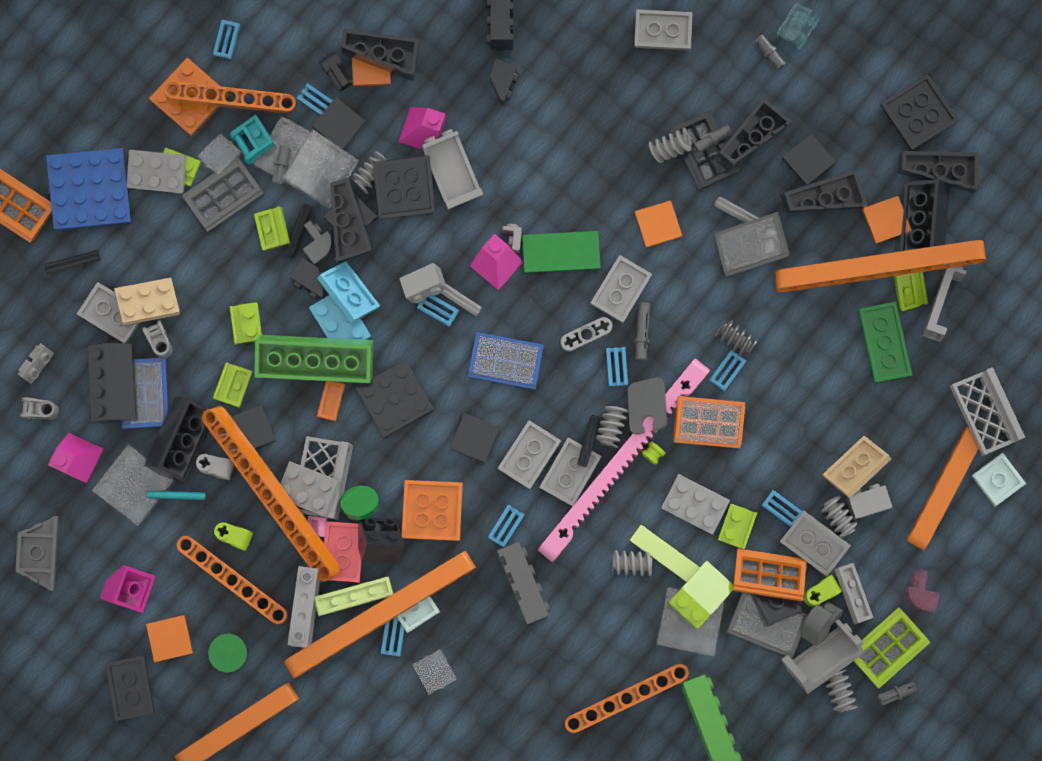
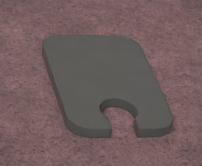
[628,377,667,435]

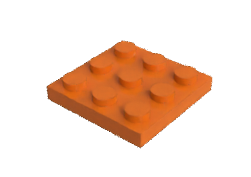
[149,58,230,137]
[402,480,463,541]

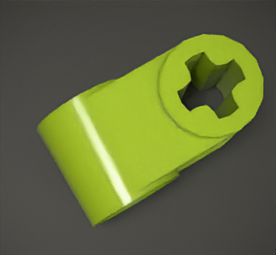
[214,522,253,551]
[803,575,842,606]

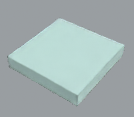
[971,453,1026,507]
[397,597,440,633]

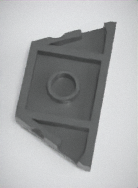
[16,516,59,591]

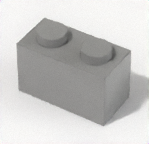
[400,263,447,303]
[846,484,892,520]

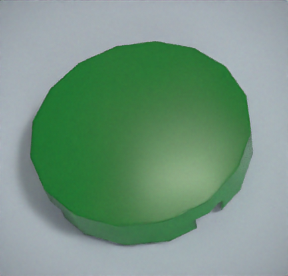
[340,486,379,520]
[208,634,248,673]

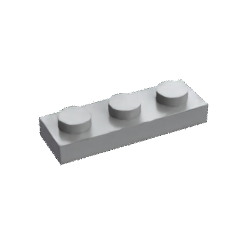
[834,563,873,624]

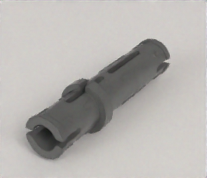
[634,302,651,361]

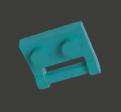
[230,114,275,164]

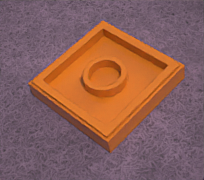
[352,58,391,87]
[862,196,912,245]
[634,201,682,248]
[146,615,193,662]

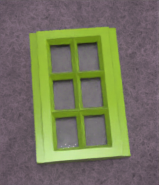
[853,607,930,689]

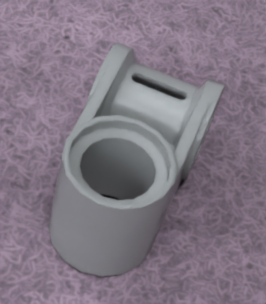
[143,320,173,358]
[20,397,59,420]
[196,454,234,480]

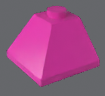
[398,107,446,151]
[470,234,523,291]
[48,433,104,484]
[100,565,156,613]

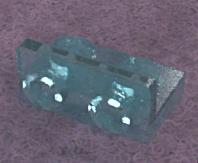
[776,3,818,49]

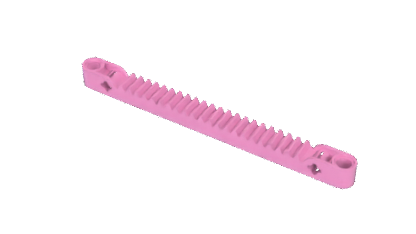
[538,358,710,562]

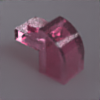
[905,569,939,613]

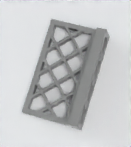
[950,367,1025,456]
[299,436,353,521]

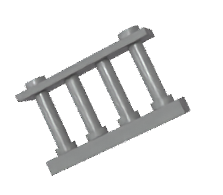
[288,566,320,648]

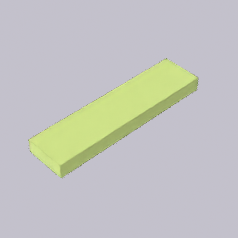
[629,525,700,582]
[314,577,393,617]

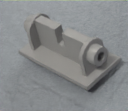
[18,343,54,384]

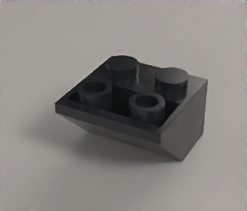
[358,518,404,562]

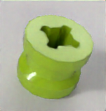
[641,441,666,465]

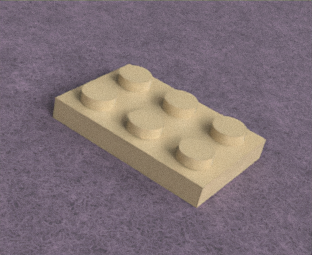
[114,278,180,326]
[822,436,891,499]

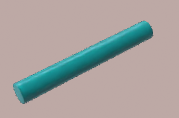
[146,491,205,500]

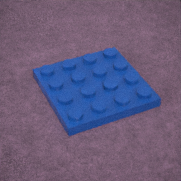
[46,148,131,231]

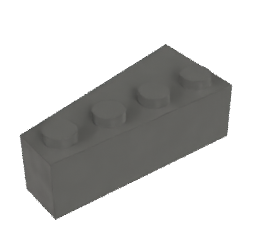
[497,542,551,625]

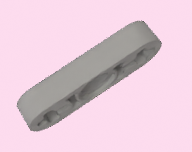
[561,317,613,352]

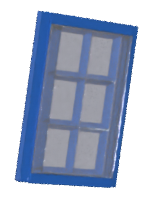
[468,332,544,390]
[122,358,168,429]

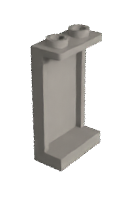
[421,129,483,209]
[922,266,966,342]
[781,619,864,694]

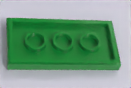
[522,231,600,273]
[858,302,912,384]

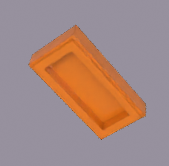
[317,381,345,422]

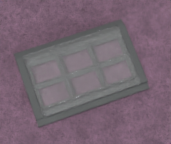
[182,157,264,232]
[715,212,789,277]
[727,592,808,658]

